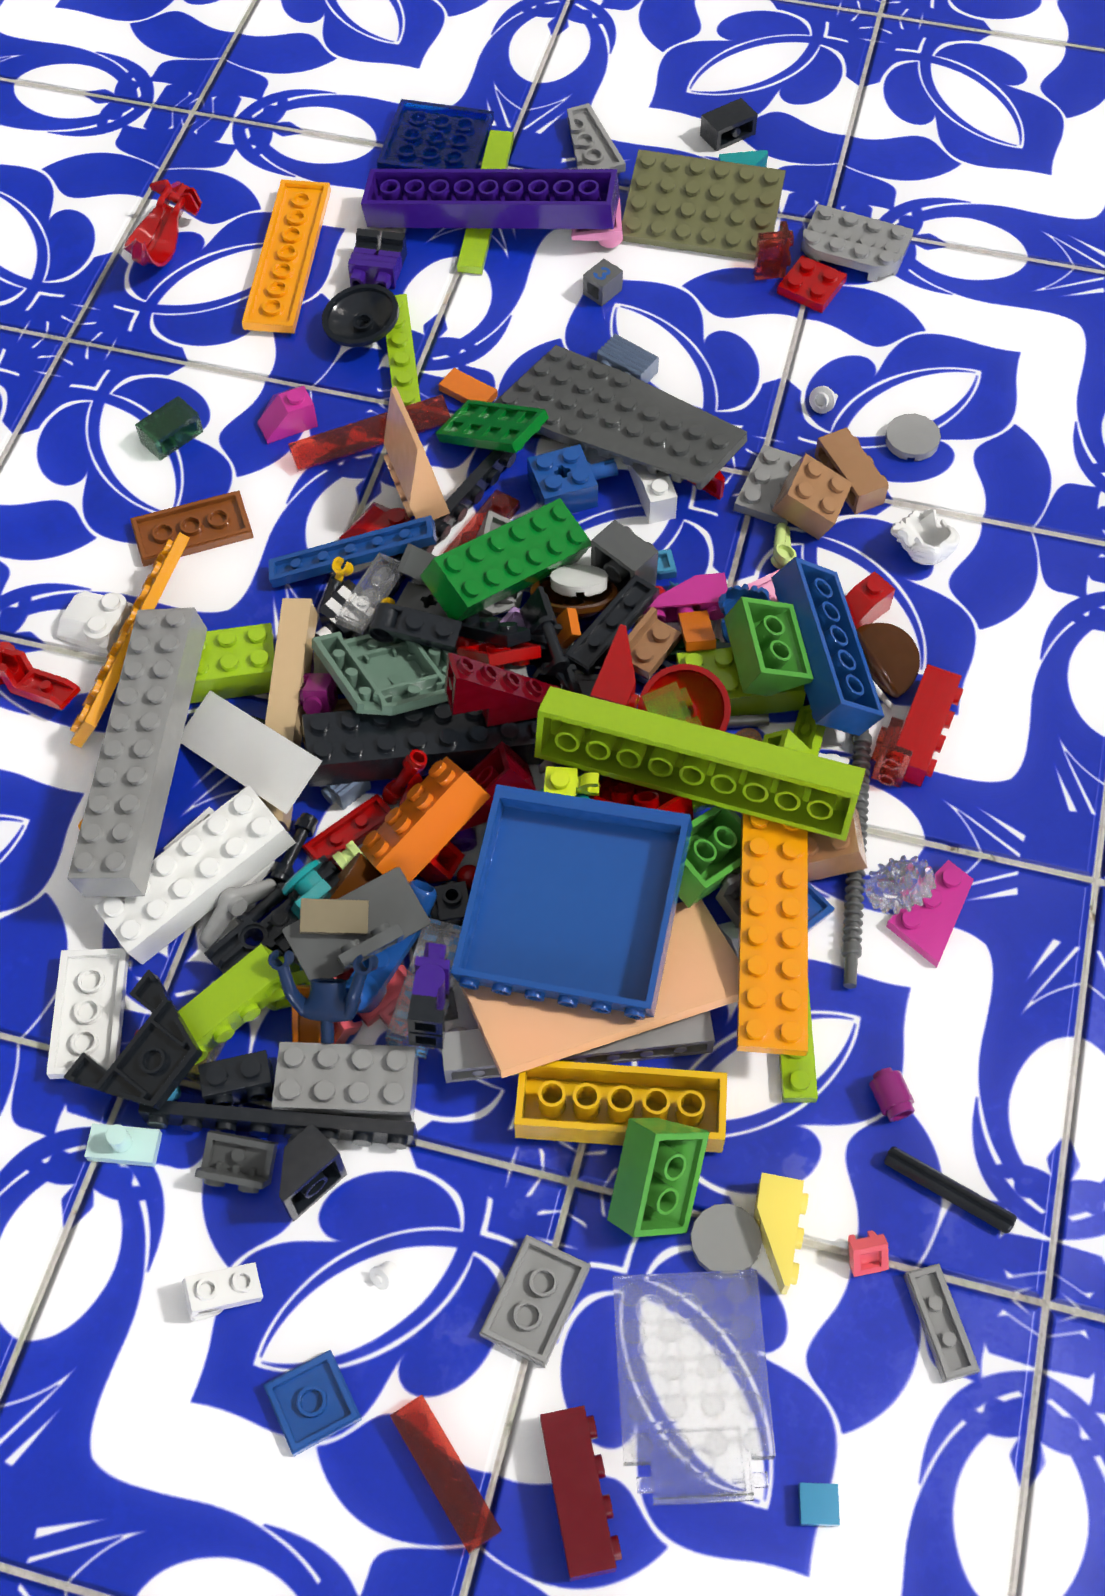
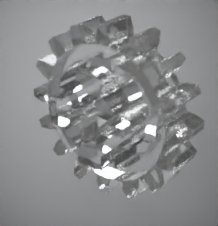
[864,855,936,914]

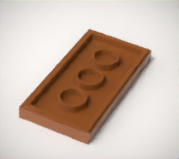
[130,490,254,567]

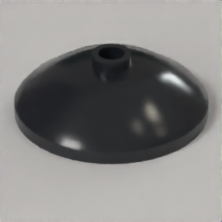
[322,284,399,347]

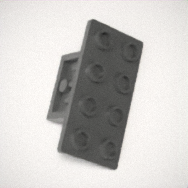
[282,867,430,982]

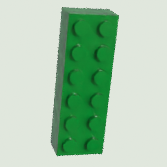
[420,498,591,621]

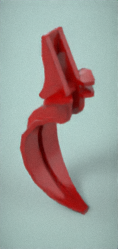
[122,179,202,267]

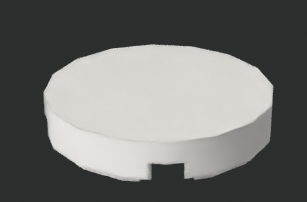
[550,564,608,597]

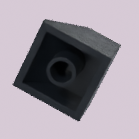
[279,1123,348,1222]

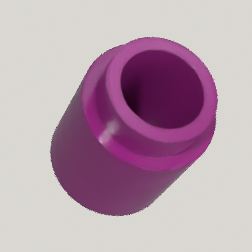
[869,1067,915,1122]

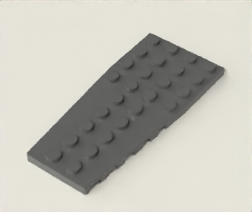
[494,345,747,490]

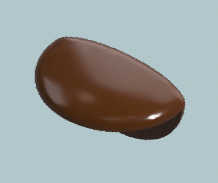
[855,623,920,698]

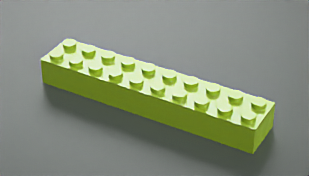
[534,686,866,841]

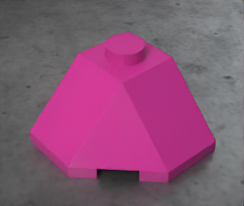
[257,386,318,444]

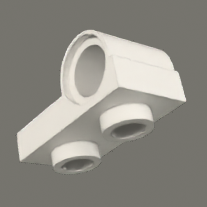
[182,1262,263,1321]

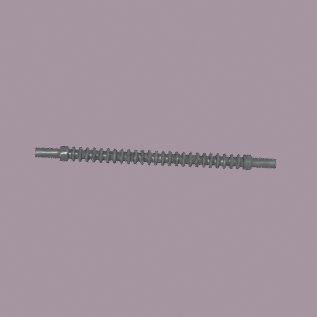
[841,729,872,989]

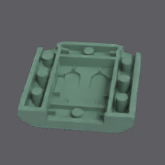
[312,631,452,716]

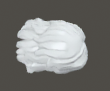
[890,509,960,565]

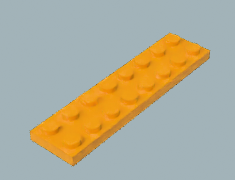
[242,179,331,334]
[70,532,190,748]
[737,813,808,1056]

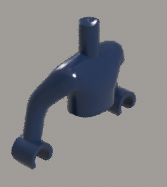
[268,950,379,1044]

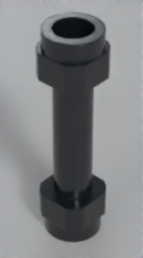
[270,813,318,884]

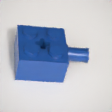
[527,444,618,514]

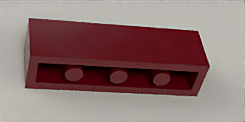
[540,1405,622,1582]

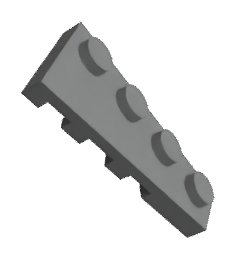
[567,103,626,173]

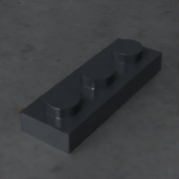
[459,613,531,648]

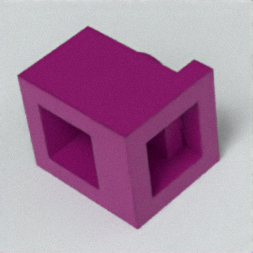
[300,673,338,714]

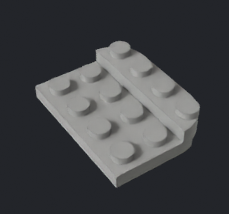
[801,204,914,282]

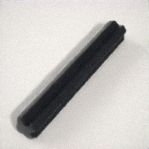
[884,1146,1017,1233]

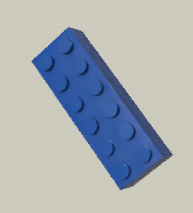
[771,557,885,736]

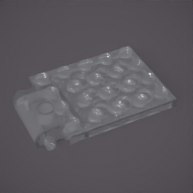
[612,1270,776,1506]

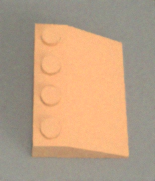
[383,386,450,520]

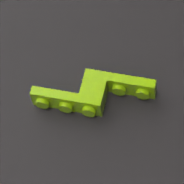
[762,705,826,756]

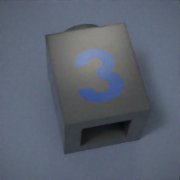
[583,258,623,306]

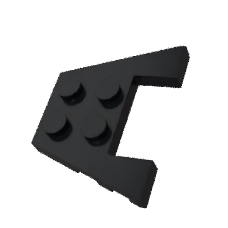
[64,970,203,1110]

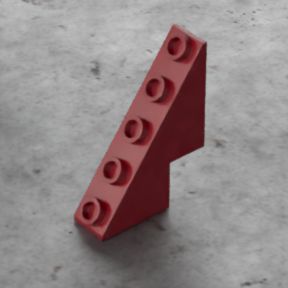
[445,653,561,727]

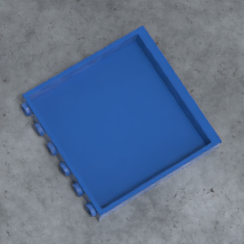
[451,784,692,1020]

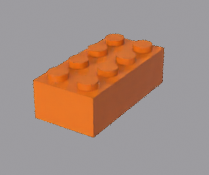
[360,756,491,882]

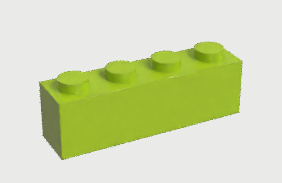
[178,944,295,1065]

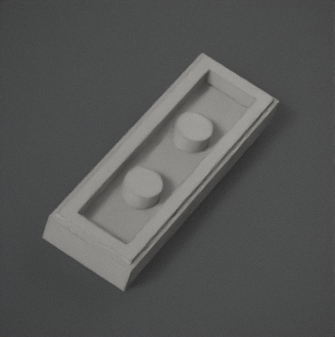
[903,1263,980,1384]

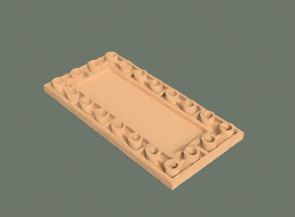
[461,899,739,1078]

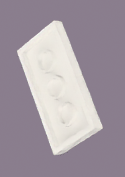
[46,948,129,1079]

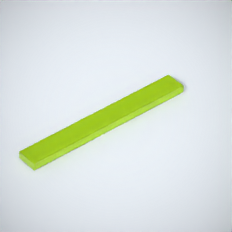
[457,130,514,274]

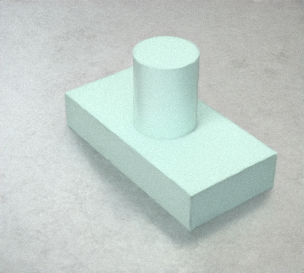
[84,1123,162,1167]

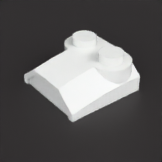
[57,591,133,655]

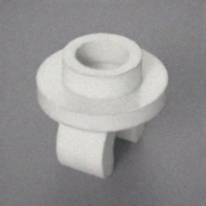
[809,386,838,414]

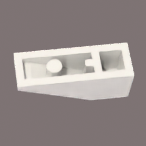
[627,463,678,524]

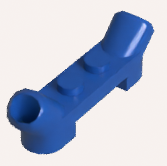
[346,880,437,1013]

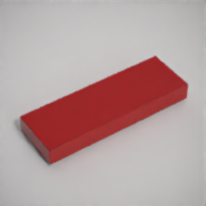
[302,793,392,864]

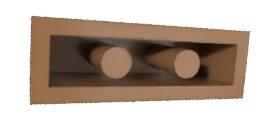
[814,427,889,514]

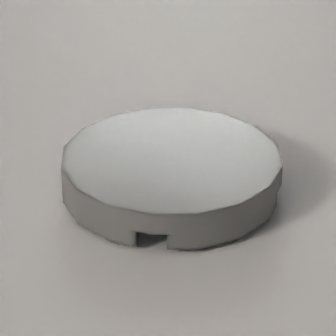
[885,413,941,461]
[690,1204,762,1277]

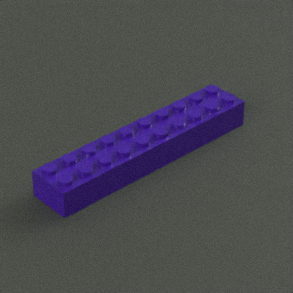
[361,169,620,230]

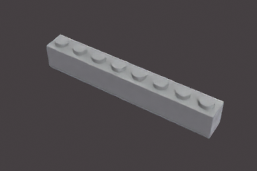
[442,1011,715,1083]

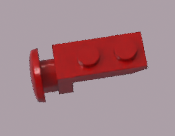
[0,641,81,710]

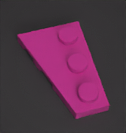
[886,860,974,968]

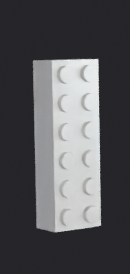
[94,785,296,965]

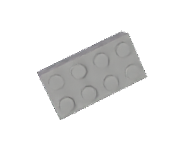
[271,1042,419,1122]

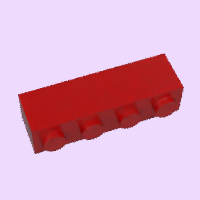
[886,664,964,787]

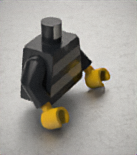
[315,557,395,639]

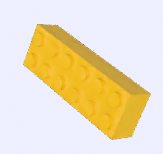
[514,1061,727,1153]

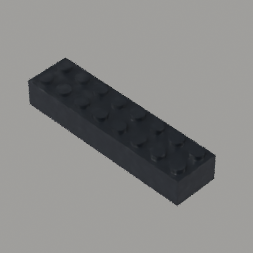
[302,701,544,787]

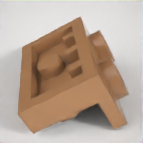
[628,607,682,680]

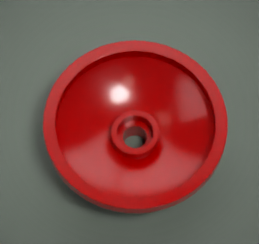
[638,664,731,732]

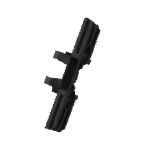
[520,586,582,694]
[204,855,341,974]

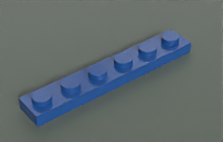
[269,515,437,588]

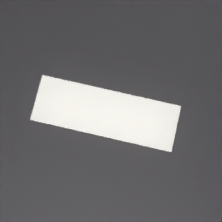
[181,690,322,814]

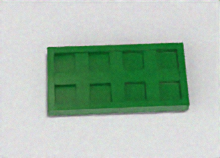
[435,400,549,453]

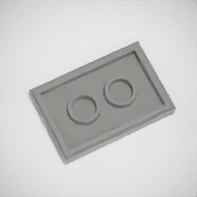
[479,1235,591,1368]

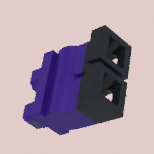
[348,228,407,289]
[407,942,450,1049]

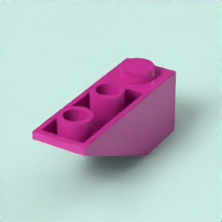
[643,573,728,623]

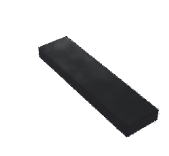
[564,575,659,676]

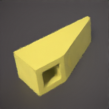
[753,1173,809,1295]

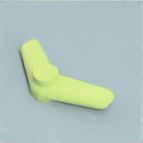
[771,522,796,569]

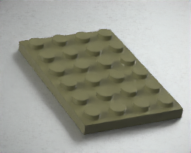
[622,149,786,263]

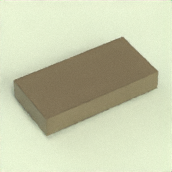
[299,898,369,935]

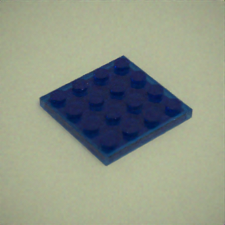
[377,99,494,169]

